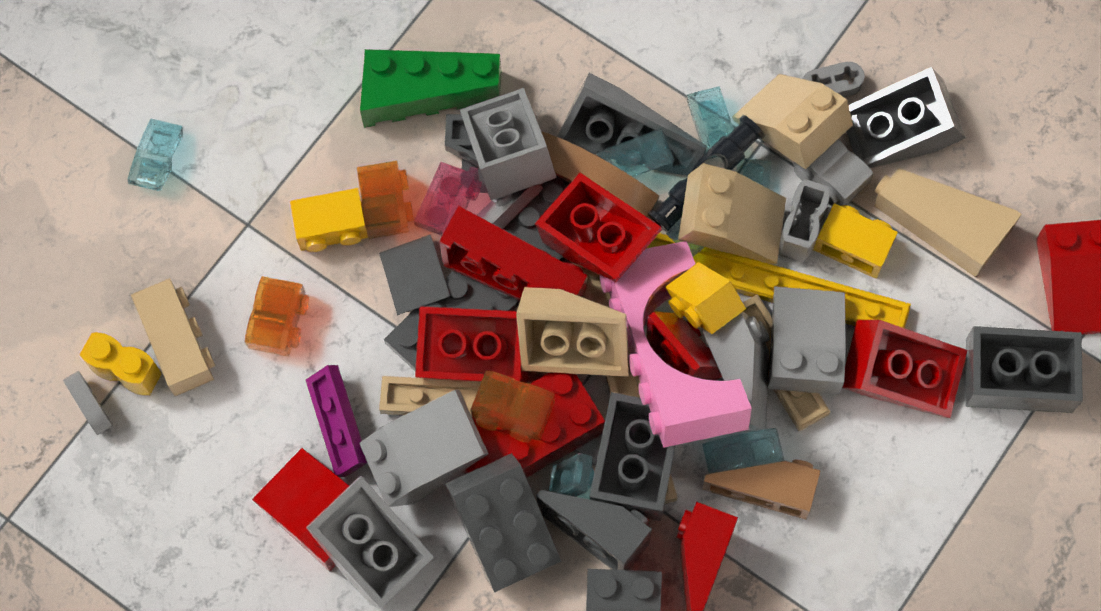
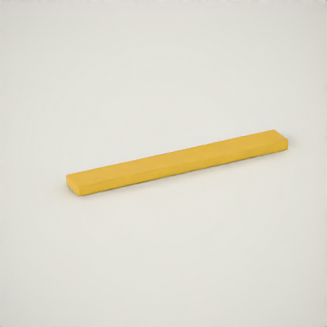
[646,233,911,328]

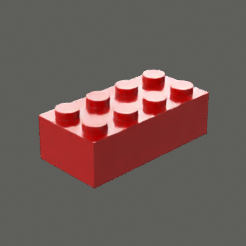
[463,372,605,478]

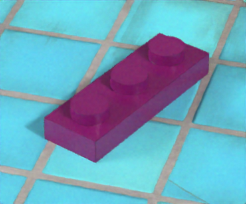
[305,365,368,477]

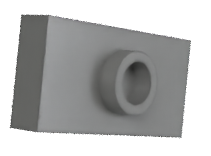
[477,185,543,229]

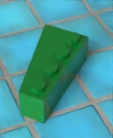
[360,49,502,128]

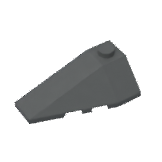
[557,73,707,176]

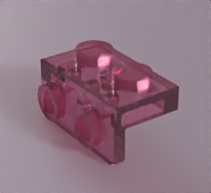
[414,162,482,236]

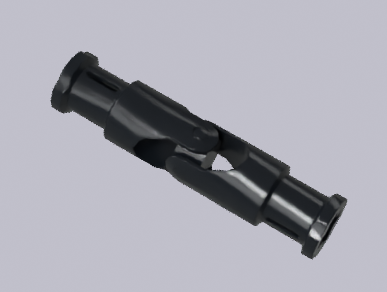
[648,115,765,235]

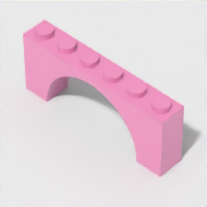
[600,241,752,448]

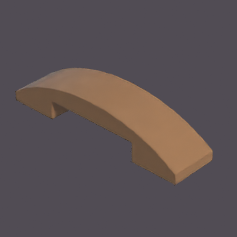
[541,131,659,218]

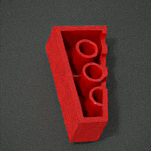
[439,205,587,300]

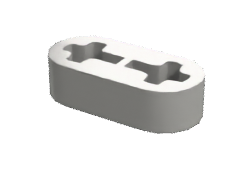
[803,62,865,98]
[63,371,113,435]

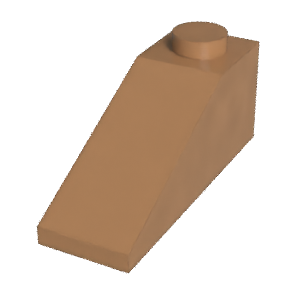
[702,459,821,520]

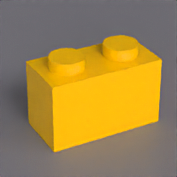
[290,188,368,252]
[813,203,898,279]
[665,262,746,334]

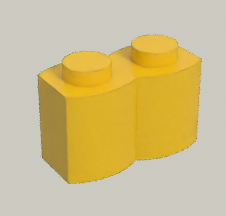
[80,332,162,395]

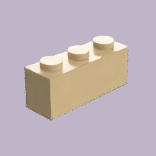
[131,278,216,396]

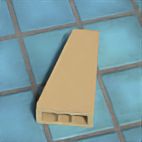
[874,168,1022,277]

